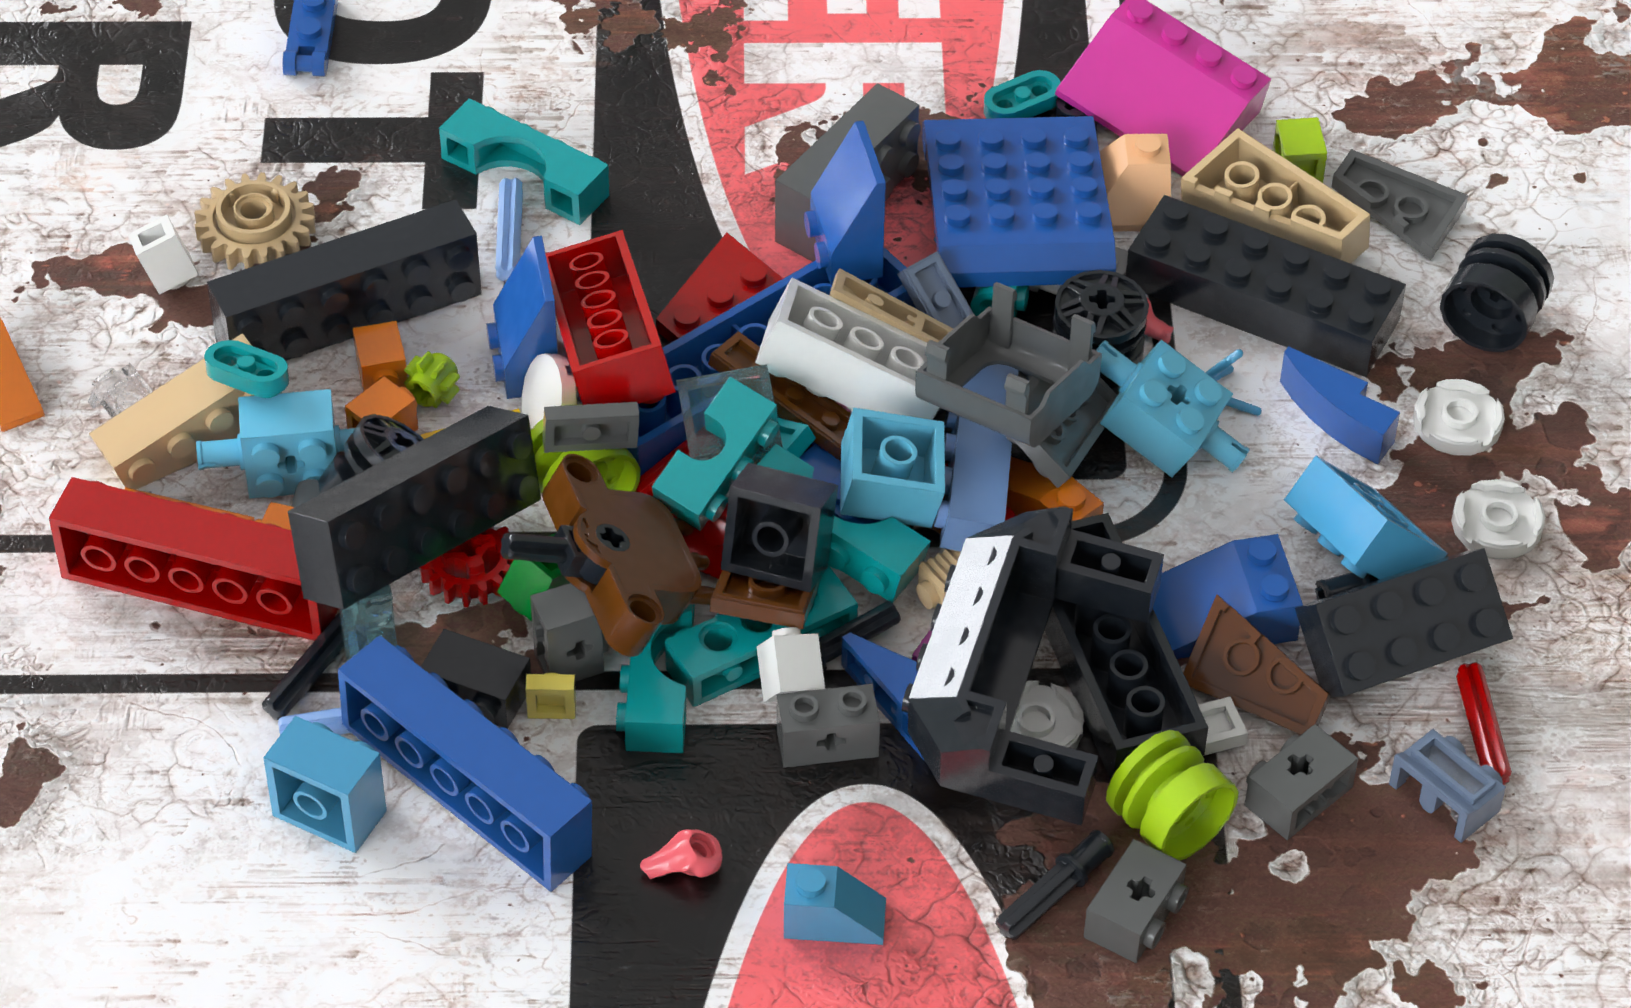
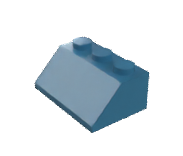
[1284,456,1448,579]

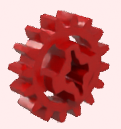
[419,526,513,607]

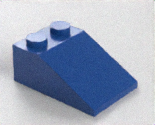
[804,120,886,285]
[486,236,558,399]
[1153,534,1303,659]

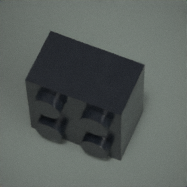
[721,463,838,592]

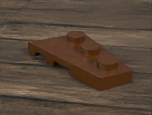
[1183,594,1331,735]

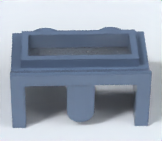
[1389,729,1506,843]

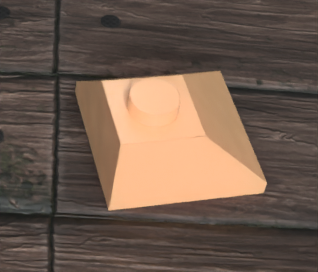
[1099,134,1171,232]

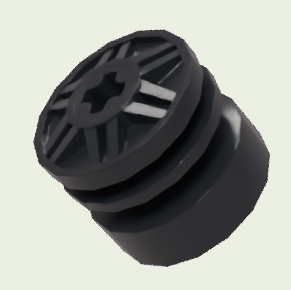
[1440,233,1554,352]
[1053,270,1149,388]
[318,414,424,494]

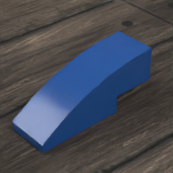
[1280,346,1400,465]

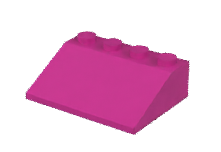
[1055,0,1271,177]

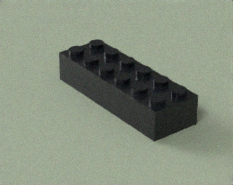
[1125,195,1406,377]
[207,199,482,361]
[288,406,541,610]
[1045,513,1208,780]

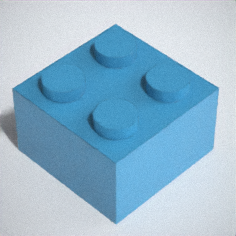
[263,716,387,853]

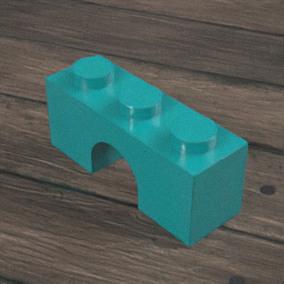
[652,376,780,531]

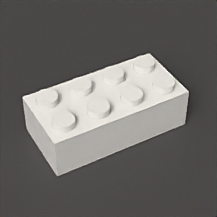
[755,278,940,420]

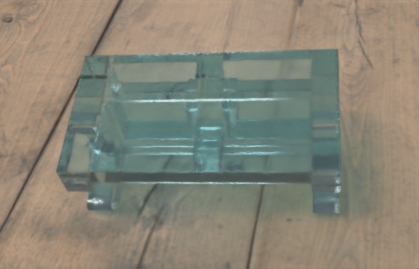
[339,584,397,661]

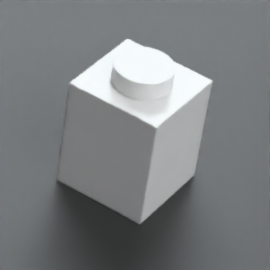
[128,215,199,295]
[757,627,825,703]

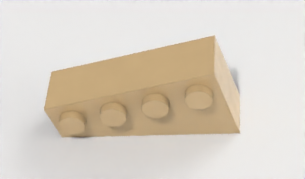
[1181,128,1370,263]
[89,333,282,490]

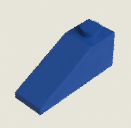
[841,633,924,760]

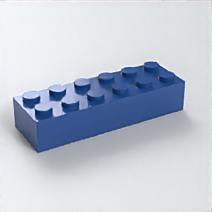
[338,635,592,892]

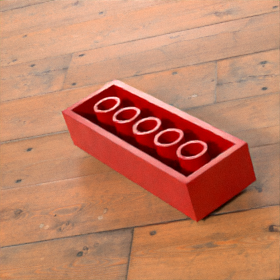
[546,230,676,405]
[49,477,339,641]

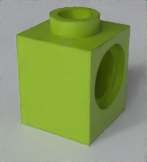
[1272,117,1327,183]

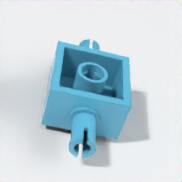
[1096,340,1250,477]
[196,389,355,499]

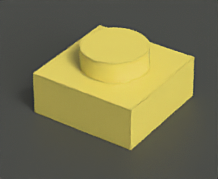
[525,673,576,719]

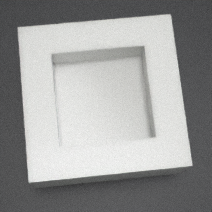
[1198,697,1248,755]

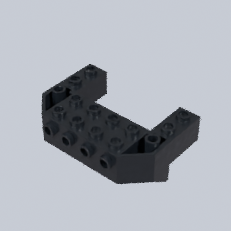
[901,506,1164,826]

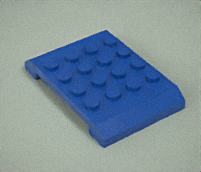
[922,116,1116,287]

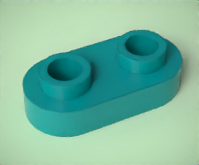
[983,70,1061,119]
[204,340,289,398]

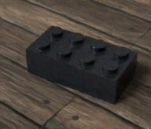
[1295,548,1513,698]

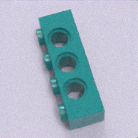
[665,565,858,708]

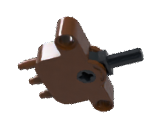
[500,454,715,657]

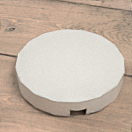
[522,353,577,430]
[1413,379,1505,456]
[1451,479,1546,559]
[1010,681,1083,749]

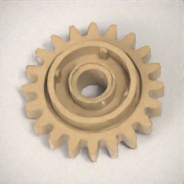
[194,172,316,270]

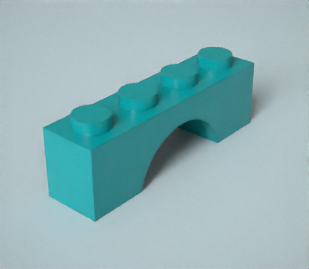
[439,98,610,225]
[757,444,931,603]
[616,604,696,753]

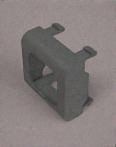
[915,282,1102,448]

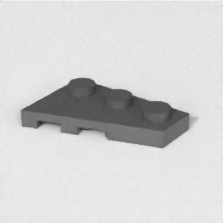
[1331,149,1468,260]

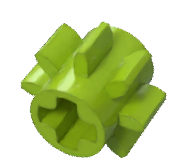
[404,351,460,408]

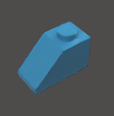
[784,863,886,945]

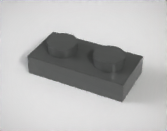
[543,402,639,453]

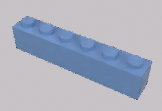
[934,364,1018,552]

